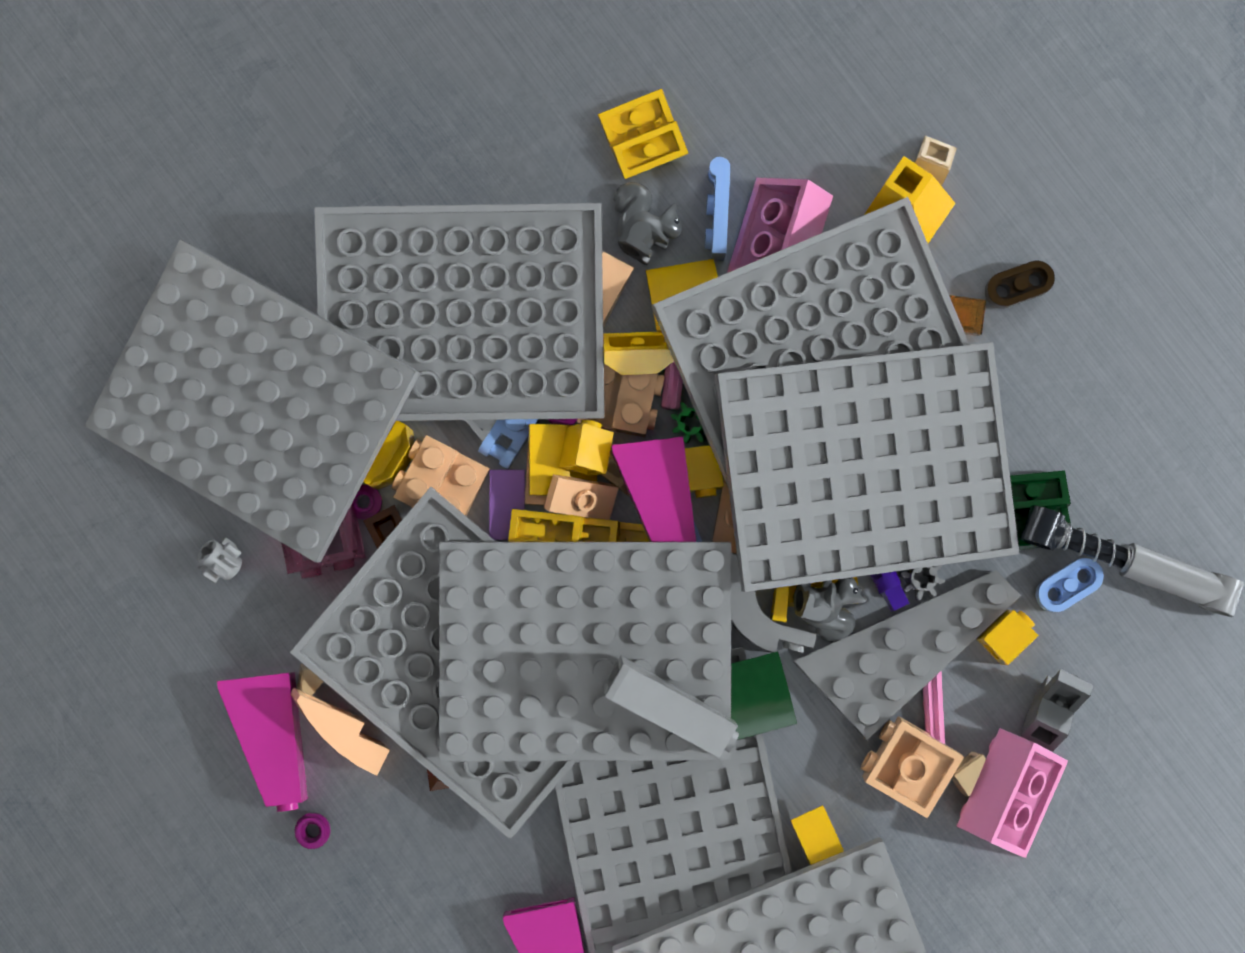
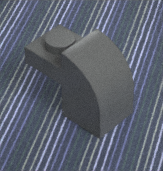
[1021,669,1093,751]

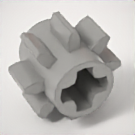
[197,537,242,583]
[898,565,945,600]

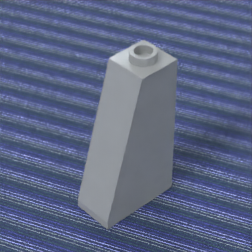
[603,655,739,758]

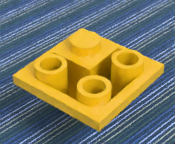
[864,156,956,243]

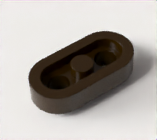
[985,260,1055,309]

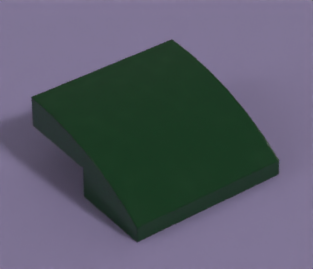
[1010,470,1071,550]
[731,651,797,740]

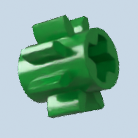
[671,402,704,444]

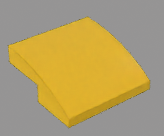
[597,88,689,179]
[645,259,718,332]
[528,424,597,496]

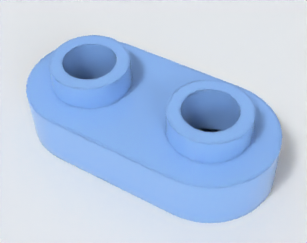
[1035,558,1104,612]

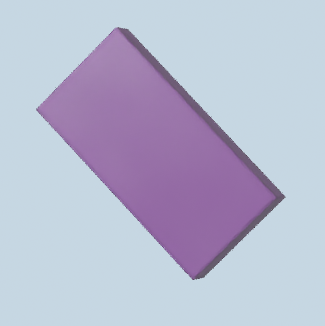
[489,470,525,540]

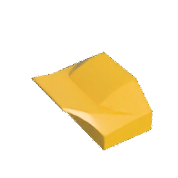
[603,331,674,375]
[363,421,415,490]

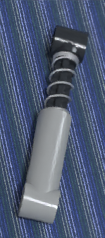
[1020,505,1245,617]

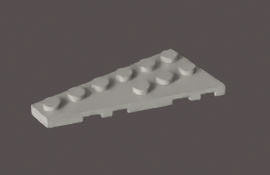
[793,570,1021,741]

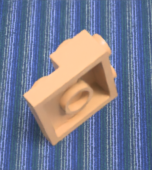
[577,364,665,437]
[391,435,491,516]
[861,716,964,818]

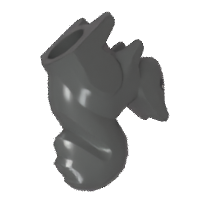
[613,182,682,265]
[793,577,867,642]

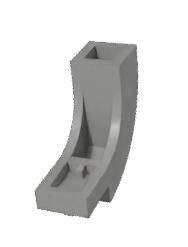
[731,553,817,653]

